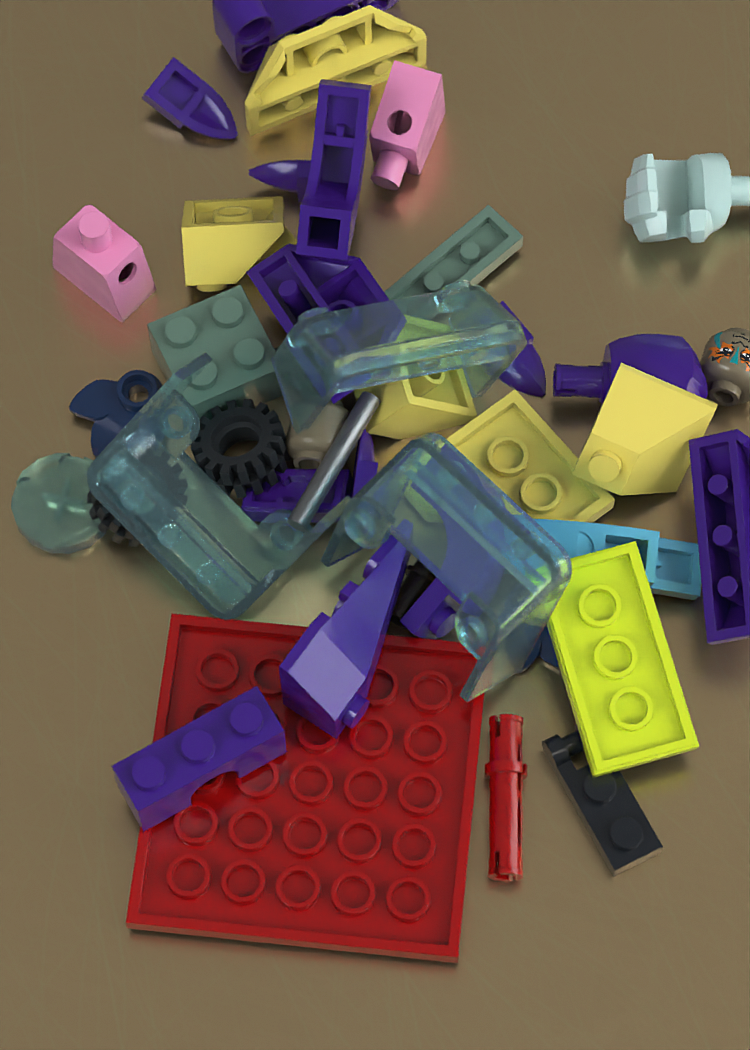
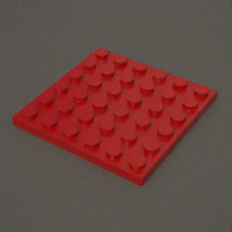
[126,613,489,963]

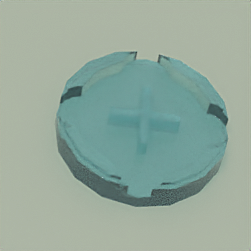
[11,453,106,554]

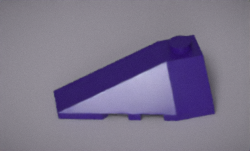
[279,520,414,739]

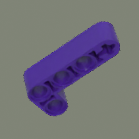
[212,0,399,73]

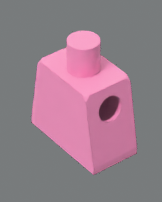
[369,60,446,190]
[53,204,156,323]

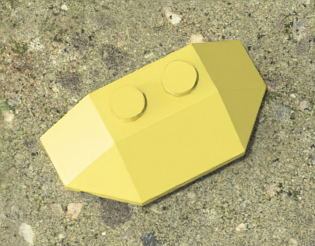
[245,5,427,136]

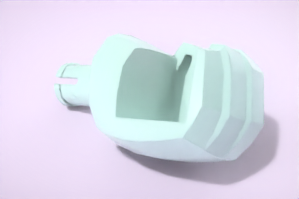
[624,153,750,243]

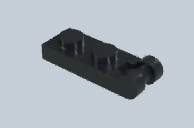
[542,724,663,877]

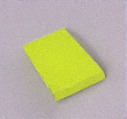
[531,541,699,778]

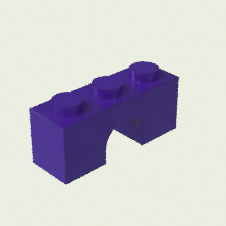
[112,686,287,832]

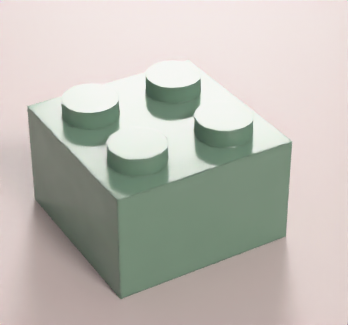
[147,284,286,432]

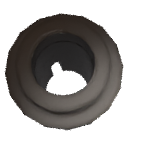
[390,559,440,629]

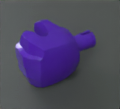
[553,334,708,406]

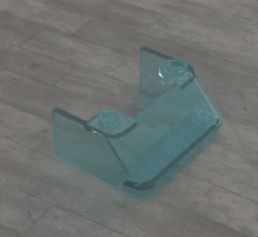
[271,280,527,434]
[87,352,355,619]
[321,432,572,702]

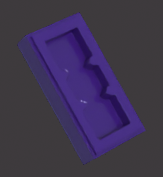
[240,469,353,523]

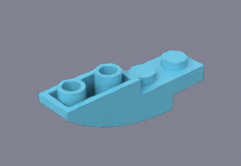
[504,518,701,600]

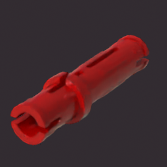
[485,714,527,881]

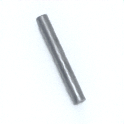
[287,391,380,532]

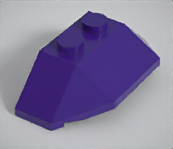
[246,244,407,404]
[689,429,750,645]

